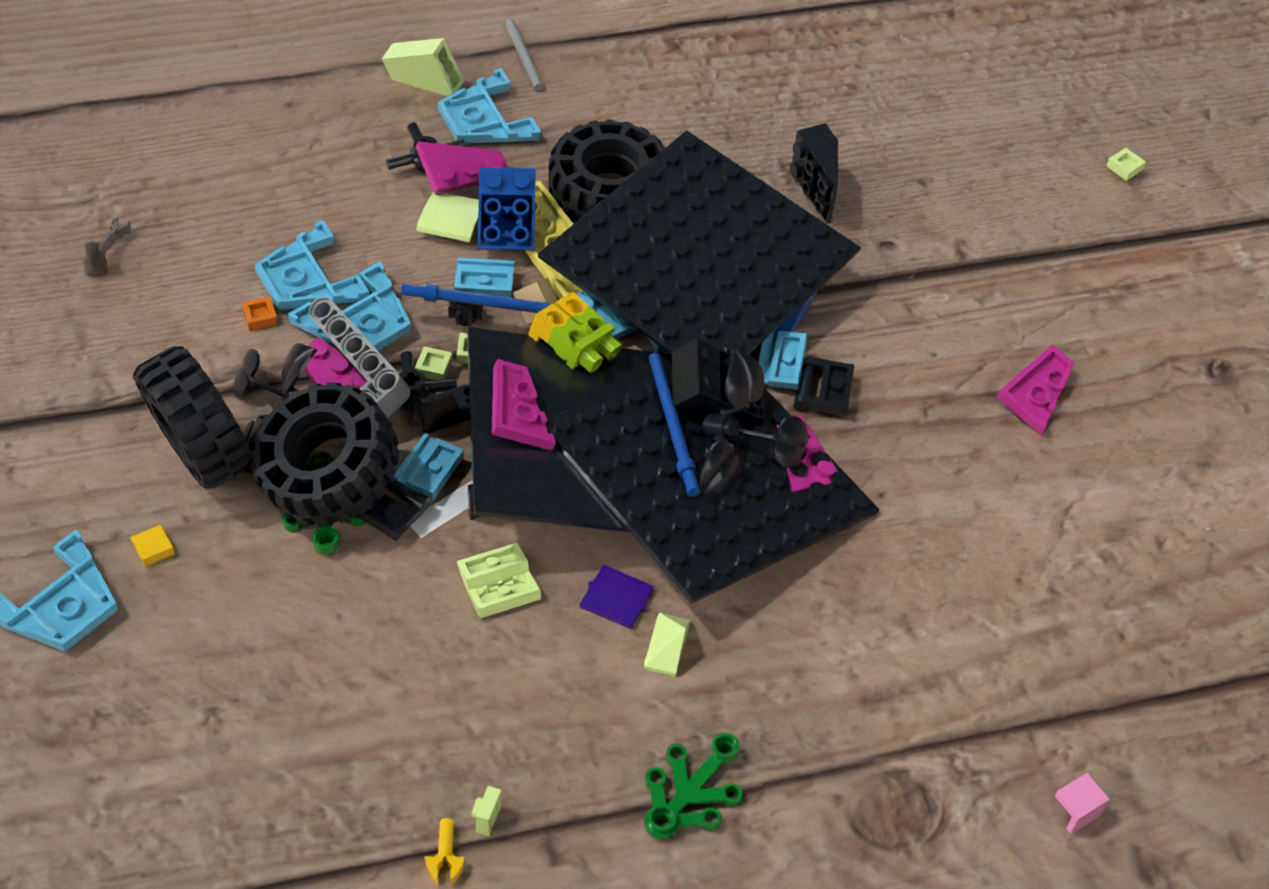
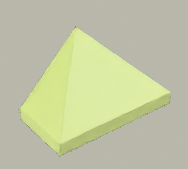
[643,612,690,677]

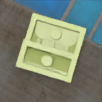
[416,192,479,242]
[457,542,541,619]

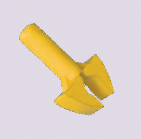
[425,818,465,885]

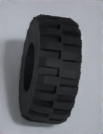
[548,119,665,222]
[133,346,252,489]
[251,382,399,526]

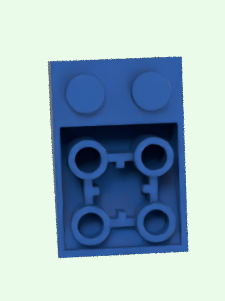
[478,167,536,251]

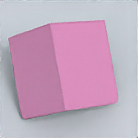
[1055,773,1110,834]

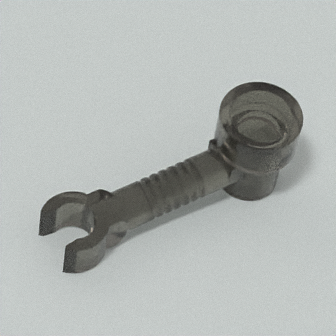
[83,218,131,277]

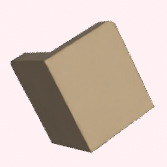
[513,278,558,324]

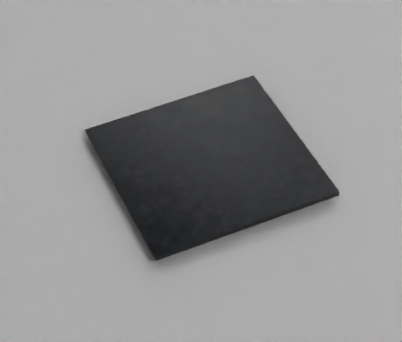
[538,130,861,355]
[467,327,672,532]
[545,370,880,604]

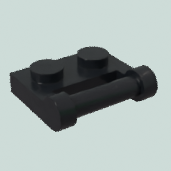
[793,357,854,416]
[356,478,431,541]

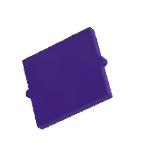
[580,565,654,629]

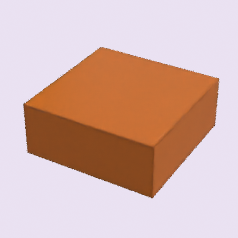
[242,296,278,331]

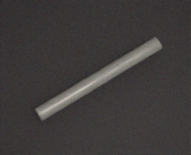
[505,19,544,92]

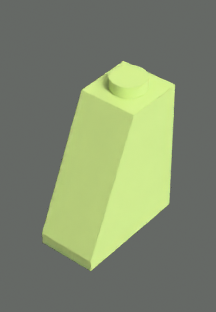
[382,38,464,96]

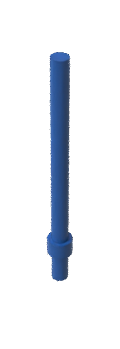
[401,283,553,313]
[649,353,700,497]

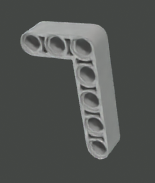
[309,297,410,446]

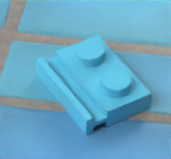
[454,257,515,298]
[758,331,807,390]
[393,433,464,500]

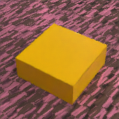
[130,525,175,568]

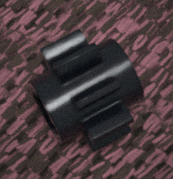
[448,290,483,326]

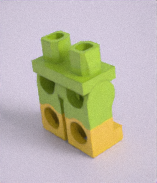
[528,292,622,373]

